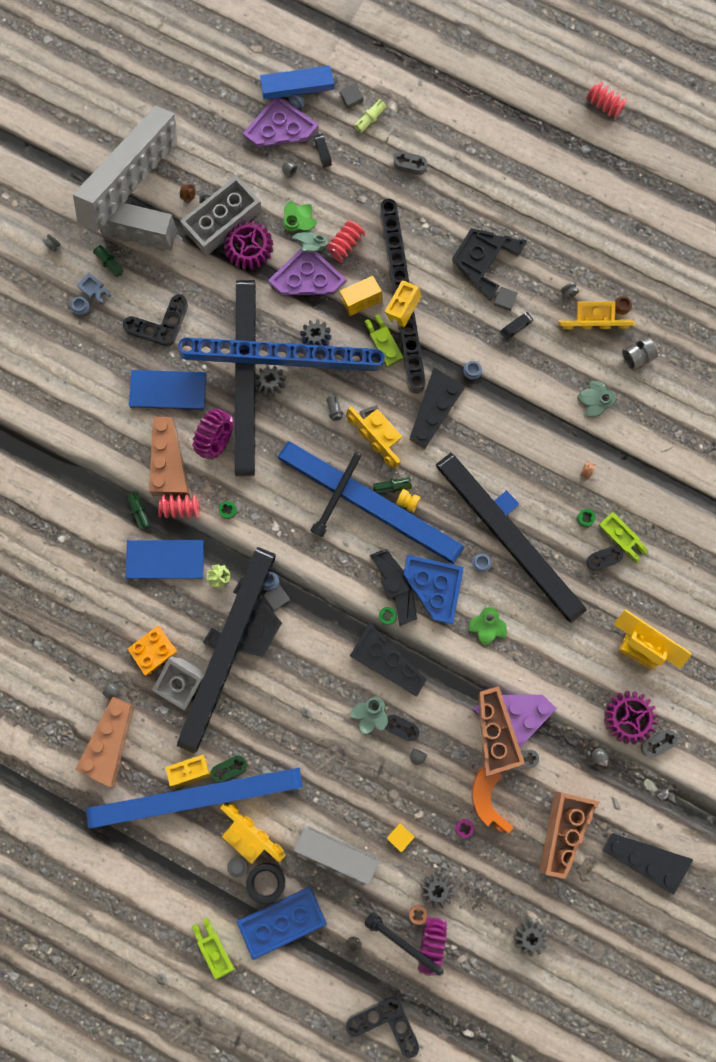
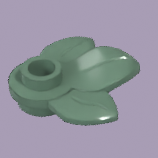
[292,231,328,252]
[577,381,616,417]
[350,697,388,734]

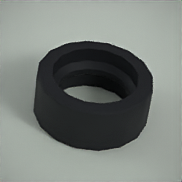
[246,863,285,904]

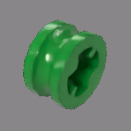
[219,501,237,519]
[577,509,596,527]
[379,607,396,625]

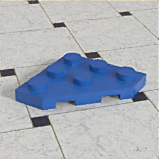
[403,555,464,624]

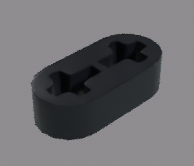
[314,133,332,168]
[500,312,534,340]
[586,546,623,571]
[385,715,420,741]

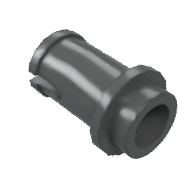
[326,396,343,421]

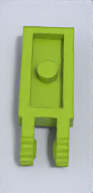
[364,314,404,367]
[598,512,649,563]
[192,918,235,980]

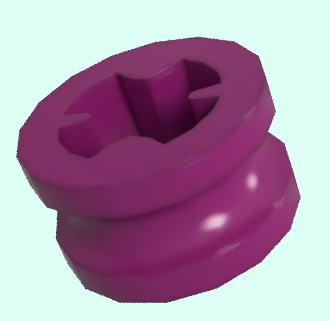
[455,819,474,838]

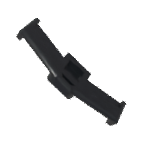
[369,549,417,626]

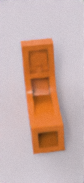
[471,765,514,834]

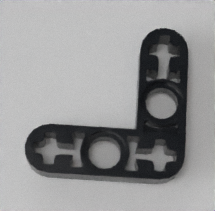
[123,294,188,346]
[346,997,419,1058]

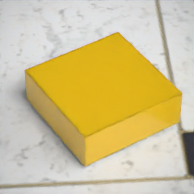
[387,823,414,852]

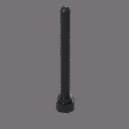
[310,452,361,537]
[365,912,444,976]

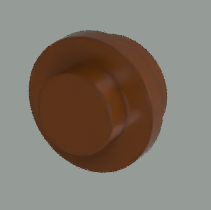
[180,184,196,203]
[615,296,632,315]

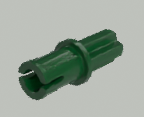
[93,245,124,277]
[373,477,412,494]
[126,492,150,530]

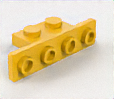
[558,301,635,329]
[346,406,402,470]
[614,609,691,669]
[220,802,286,864]

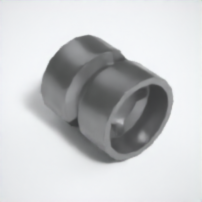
[622,337,658,370]

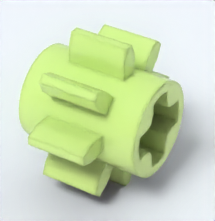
[206,564,230,588]

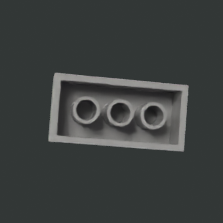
[180,175,262,256]
[99,203,177,250]
[294,825,379,886]

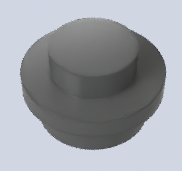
[227,856,248,878]

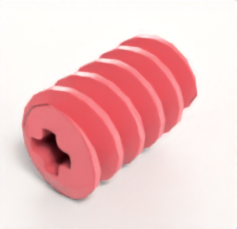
[586,82,626,120]
[327,221,366,263]
[158,494,199,519]

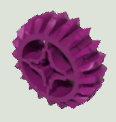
[224,220,274,270]
[192,408,234,460]
[604,691,658,745]
[418,917,447,976]

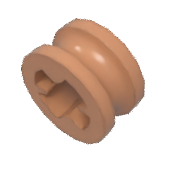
[580,460,596,480]
[409,905,427,925]

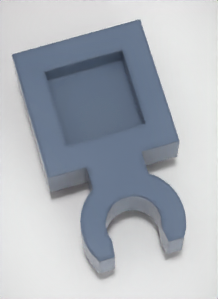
[76,272,111,305]

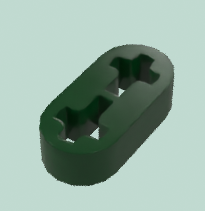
[211,756,248,782]

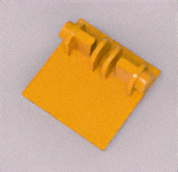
[127,625,178,676]

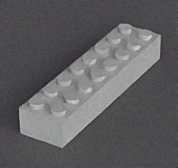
[73,106,177,232]

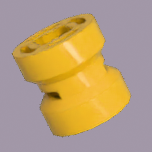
[396,489,420,514]

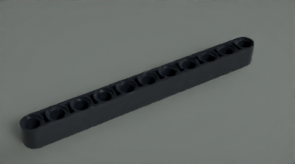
[380,198,425,394]
[235,280,256,476]
[436,452,587,623]
[177,547,276,754]

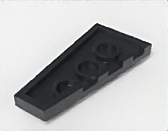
[409,368,465,449]
[350,623,427,697]
[602,833,693,895]

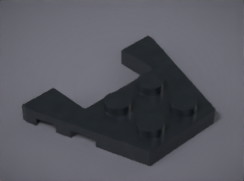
[452,228,527,302]
[203,578,283,657]

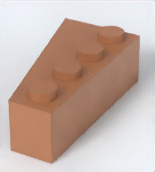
[149,417,190,497]
[478,686,525,778]
[75,697,134,788]
[539,791,600,879]

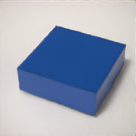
[495,490,519,515]

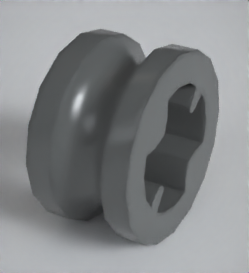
[42,234,61,252]
[561,282,580,299]

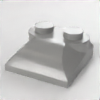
[152,656,204,711]

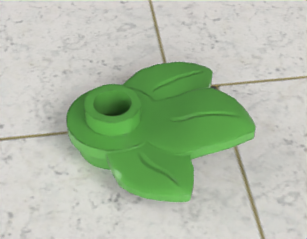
[283,200,317,232]
[468,607,507,646]

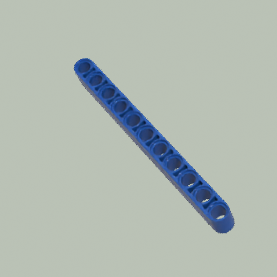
[178,337,385,371]
[277,441,464,564]
[85,767,303,829]

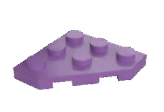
[243,97,319,147]
[268,248,346,295]
[473,694,557,747]

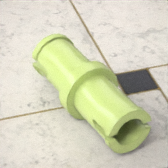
[354,99,387,133]

